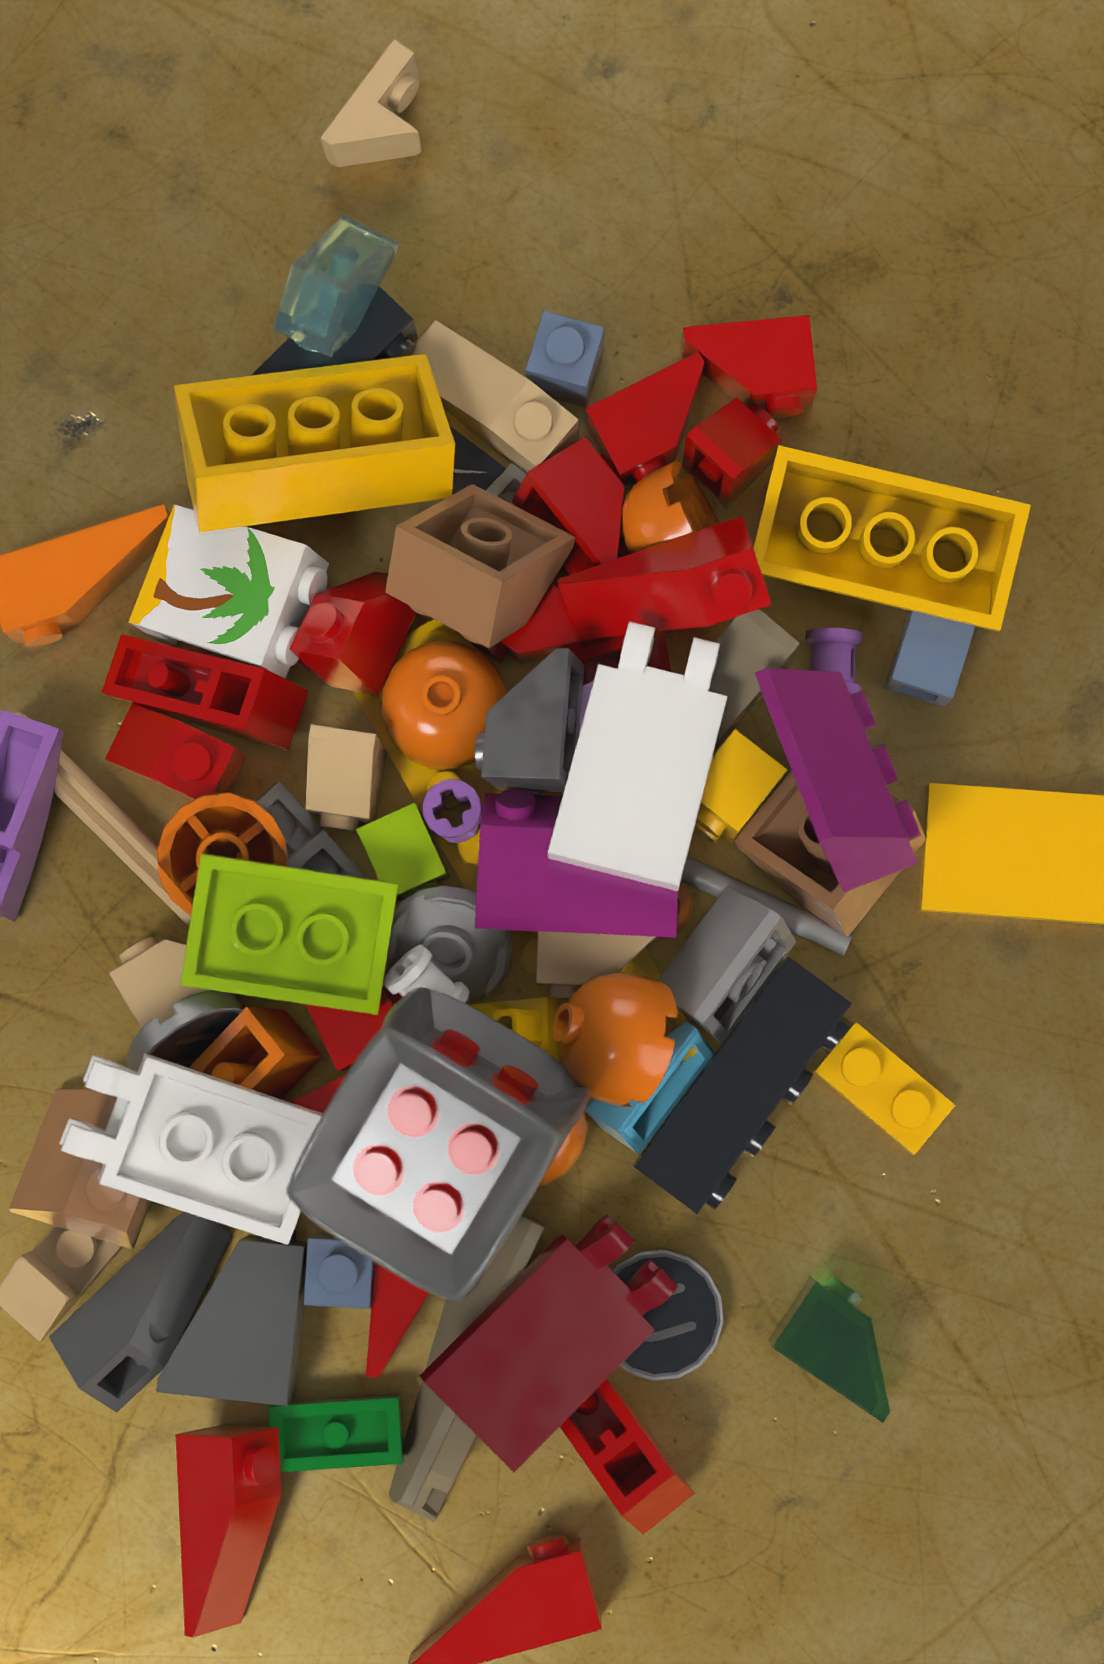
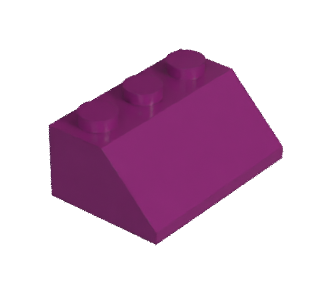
[755,668,921,892]
[475,789,678,937]

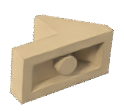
[321,39,422,168]
[0,1225,123,1342]

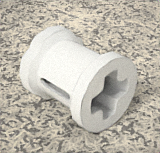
[383,945,470,1003]

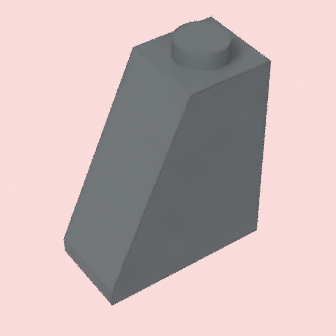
[156,1229,308,1406]

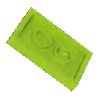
[180,853,398,1015]

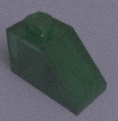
[768,1275,890,1423]

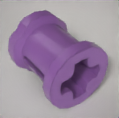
[805,627,863,695]
[422,779,483,843]

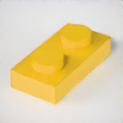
[813,1022,956,1155]

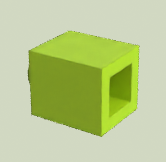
[356,803,450,903]

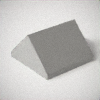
[658,886,796,1044]

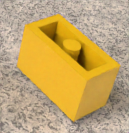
[694,729,787,844]

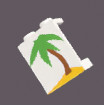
[129,504,329,679]

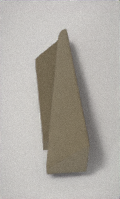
[389,1213,546,1522]

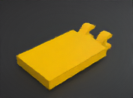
[919,783,1104,925]

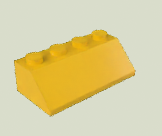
[174,354,455,533]
[753,445,1031,632]

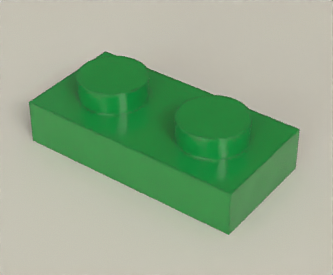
[268,1394,404,1472]

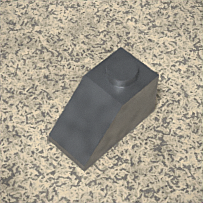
[475,649,584,792]

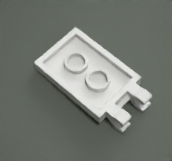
[548,622,727,891]
[59,1053,323,1245]

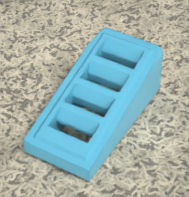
[585,1021,714,1154]

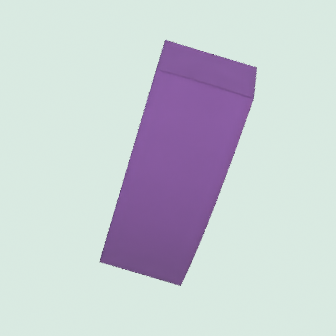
[0,710,63,922]

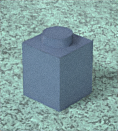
[525,310,604,407]
[884,611,975,707]
[304,1233,375,1309]

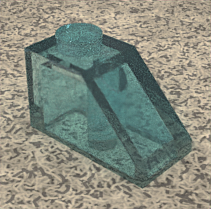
[273,215,400,358]

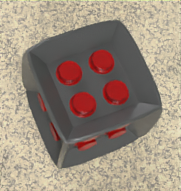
[286,987,591,1302]

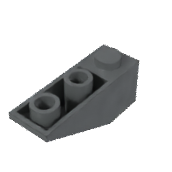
[49,1211,232,1412]

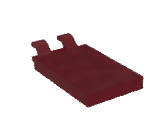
[420,1214,678,1473]

